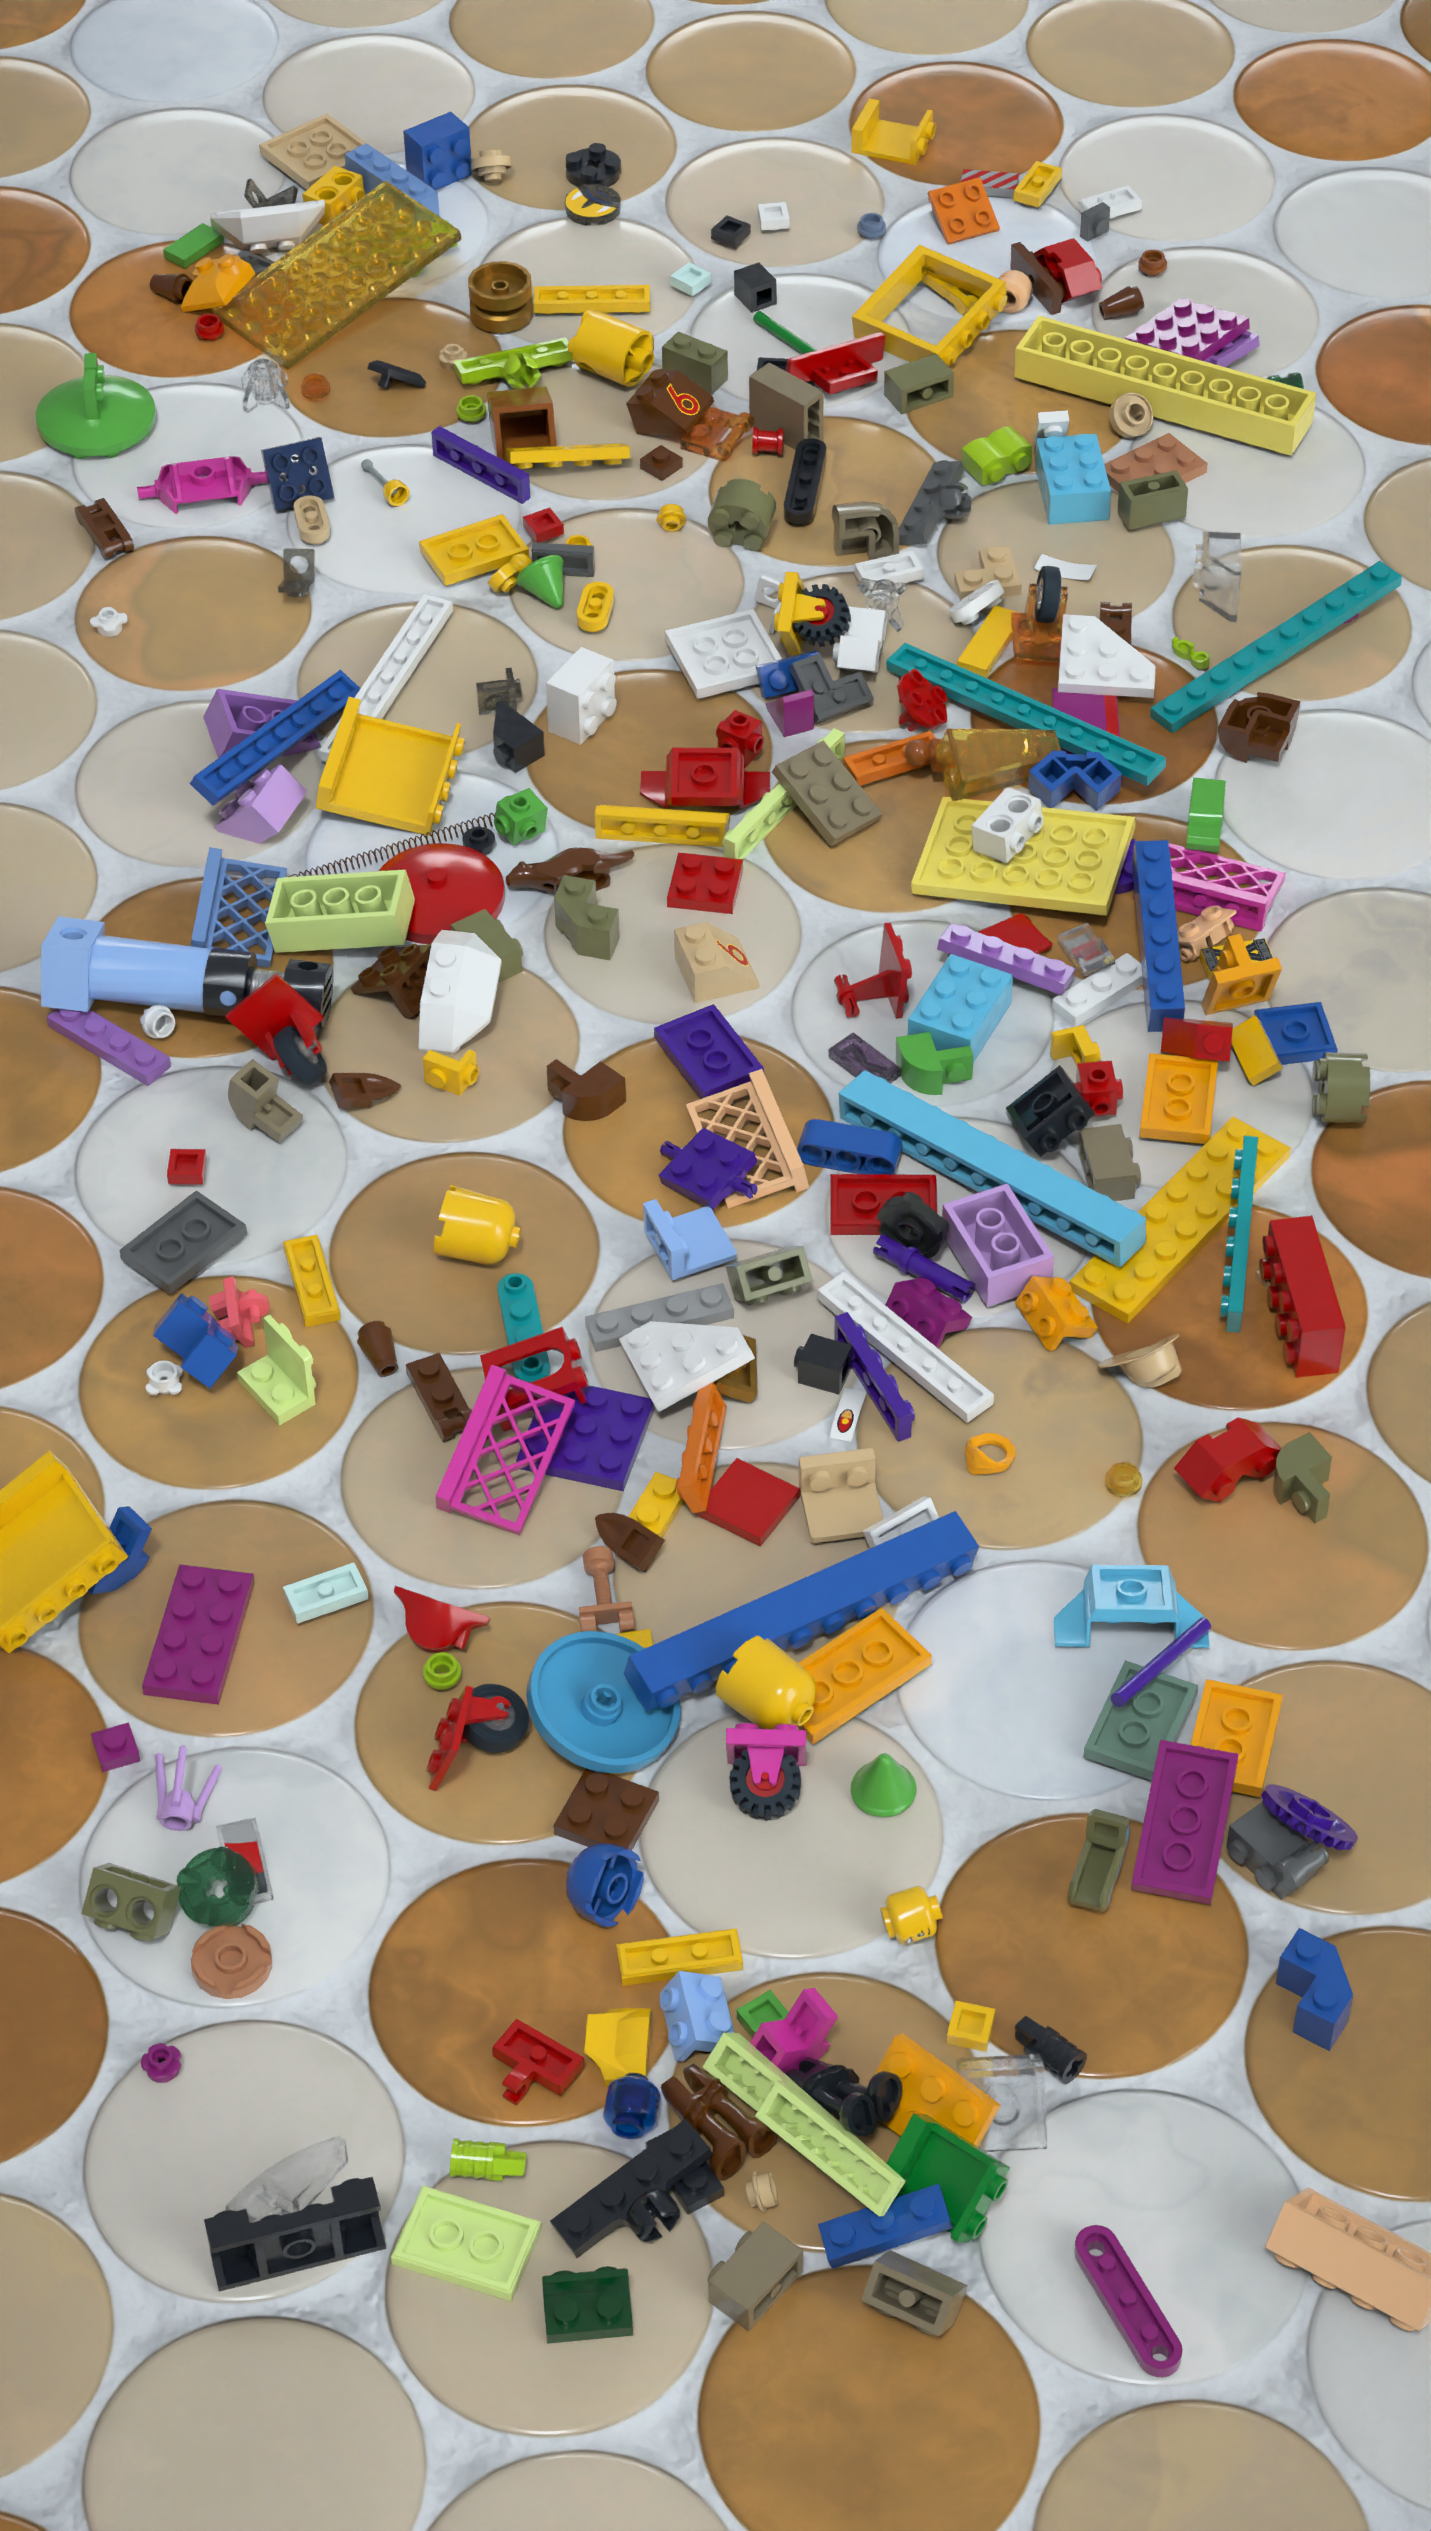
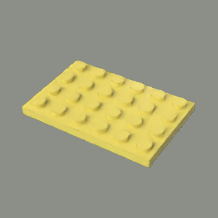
[911,796,1136,916]

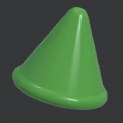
[516,555,564,609]
[850,1753,917,1817]

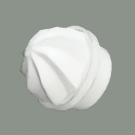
[140,1005,175,1039]

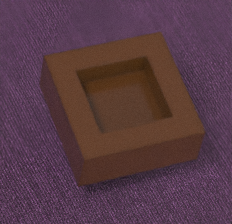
[640,445,683,481]

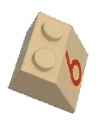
[674,922,759,1003]

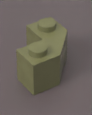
[554,875,620,961]

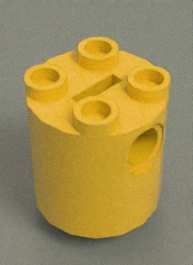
[567,310,654,387]

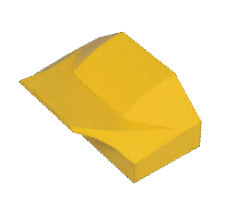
[584,2008,651,2088]

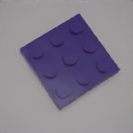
[516,1385,655,1492]

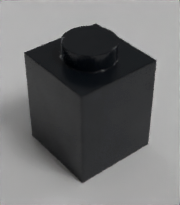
[734,262,777,313]
[794,1334,852,1395]

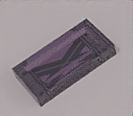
[828,1032,901,1083]

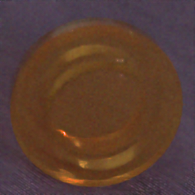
[300,373,330,400]

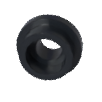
[462,827,495,856]

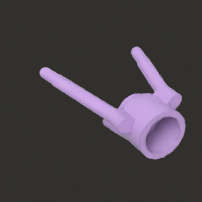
[155,1745,222,1831]

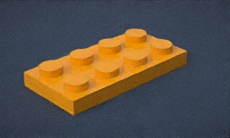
[797,1607,932,1744]

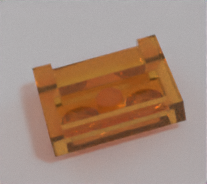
[680,407,755,461]

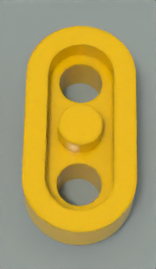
[577,582,614,632]

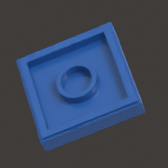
[1254,1002,1338,1065]

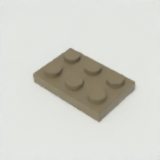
[772,740,882,846]

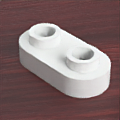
[948,580,1005,625]

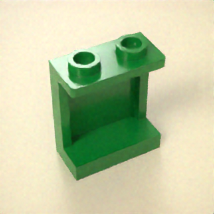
[886,2114,1010,2242]

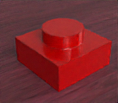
[522,507,564,543]
[167,1149,207,1185]

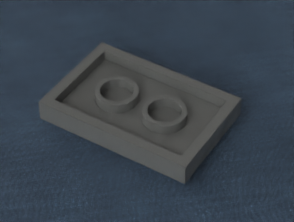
[119,1190,247,1295]

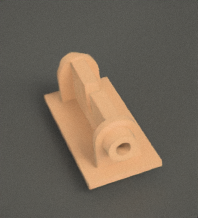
[1178,906,1237,961]

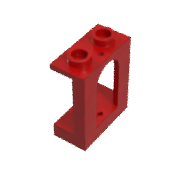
[480,1327,589,1432]

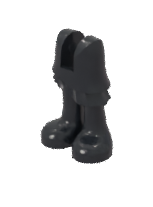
[785,2057,902,2136]

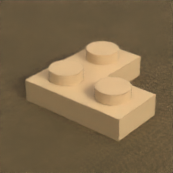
[954,546,1022,601]

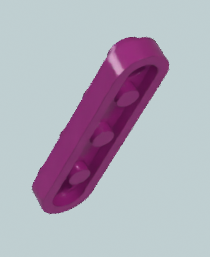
[1074,2225,1183,2377]

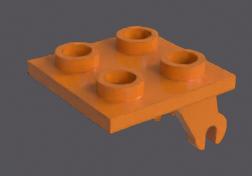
[927,177,1000,245]

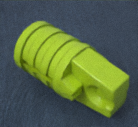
[450,2138,527,2181]

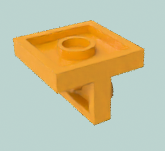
[1201,934,1282,1016]

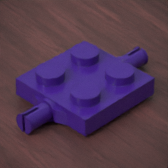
[658,1128,758,1210]

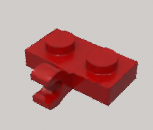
[492,2018,584,2105]

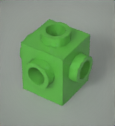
[494,788,548,845]

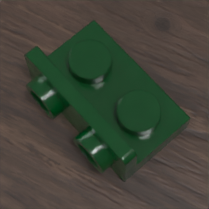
[542,2266,633,2344]

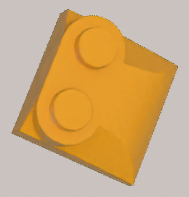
[181,254,255,312]

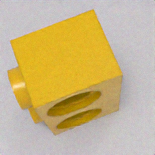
[302,166,365,228]

